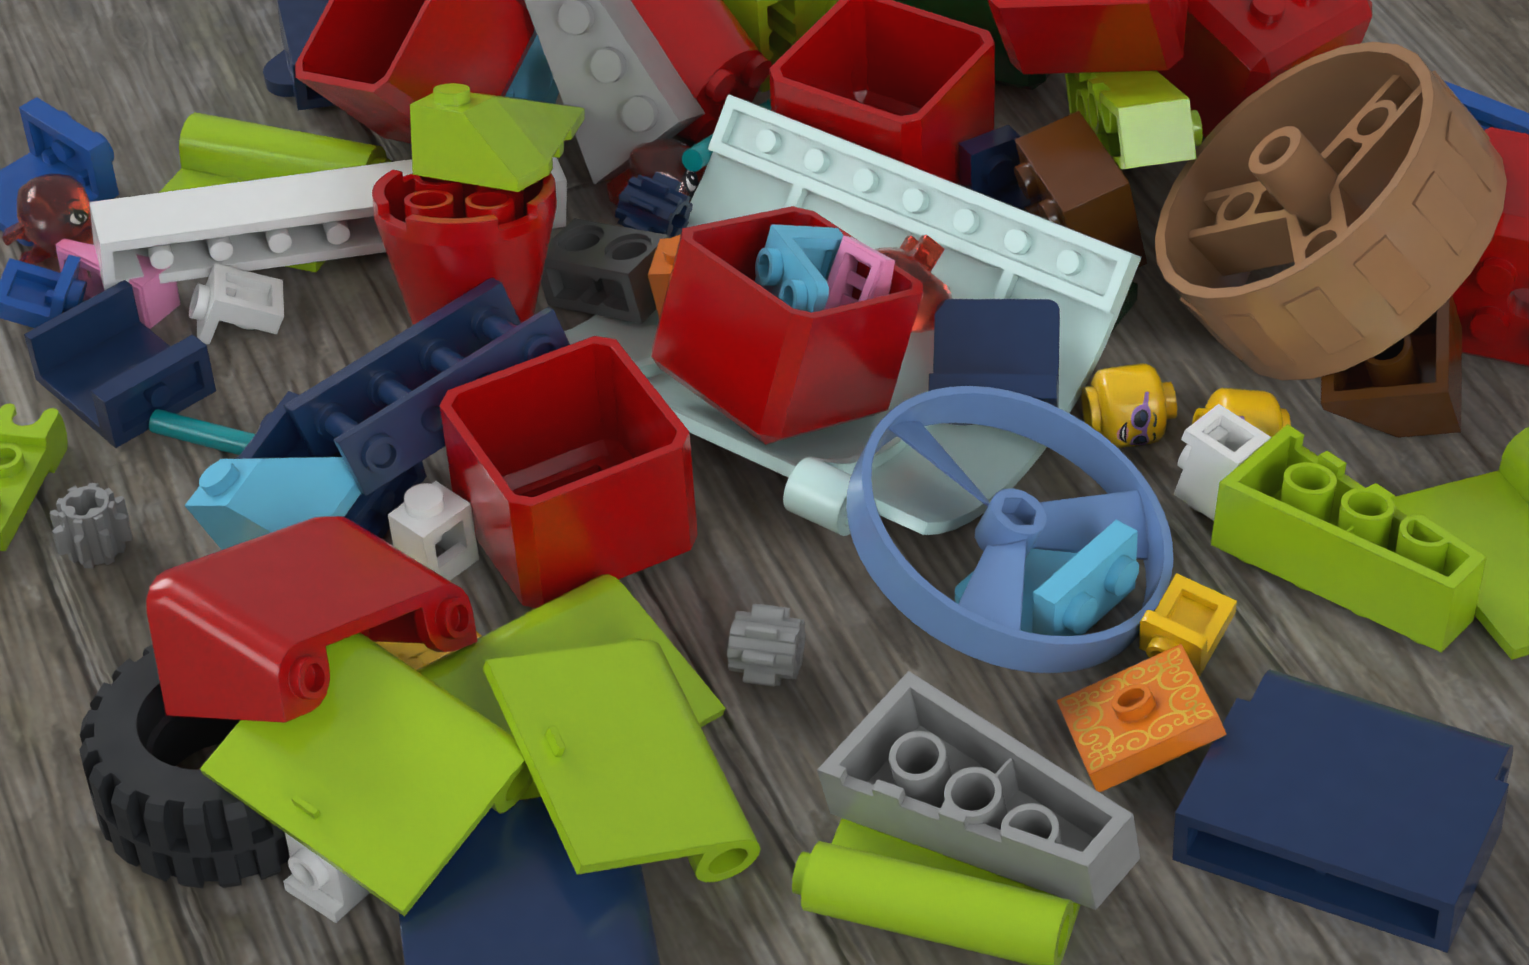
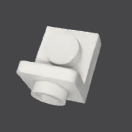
[189,263,284,345]

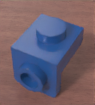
[0,254,87,328]

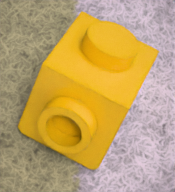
[1139,573,1237,677]

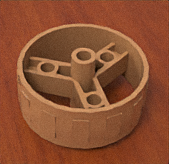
[1155,42,1507,381]

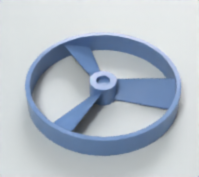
[846,386,1174,673]

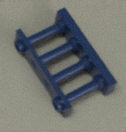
[283,278,570,496]

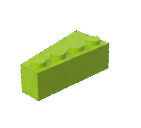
[1065,71,1203,169]
[1211,424,1487,653]

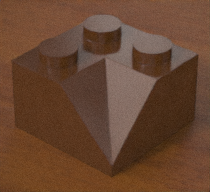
[1013,111,1147,268]
[1321,295,1462,438]

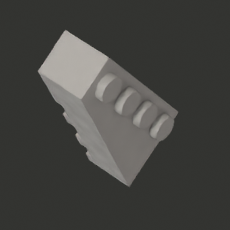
[524,0,705,185]
[817,671,1140,910]

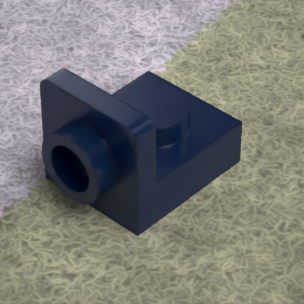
[959,125,1031,210]

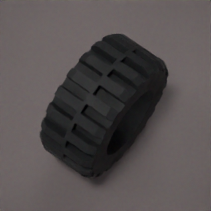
[79,644,290,888]

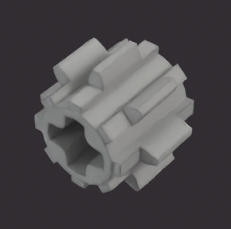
[49,483,133,568]
[727,604,806,687]

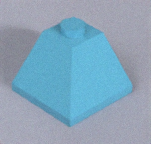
[185,457,361,550]

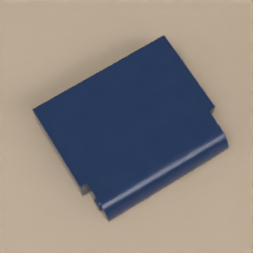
[1172,669,1513,953]
[398,797,661,965]

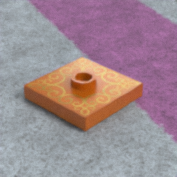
[1056,644,1227,792]

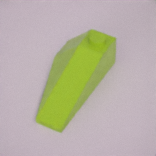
[410,83,585,192]

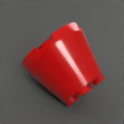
[631,0,772,144]
[372,170,557,325]

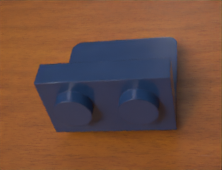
[928,299,1060,426]

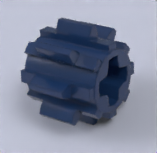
[615,172,693,238]

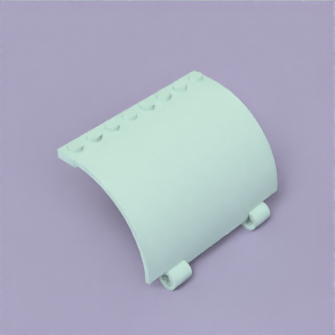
[564,94,1141,536]

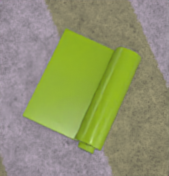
[159,112,392,272]
[1394,427,1529,660]
[416,574,726,800]
[200,633,533,917]
[483,638,761,882]
[792,818,1081,965]

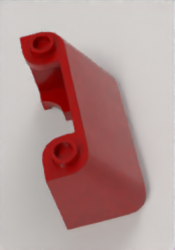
[146,516,478,723]

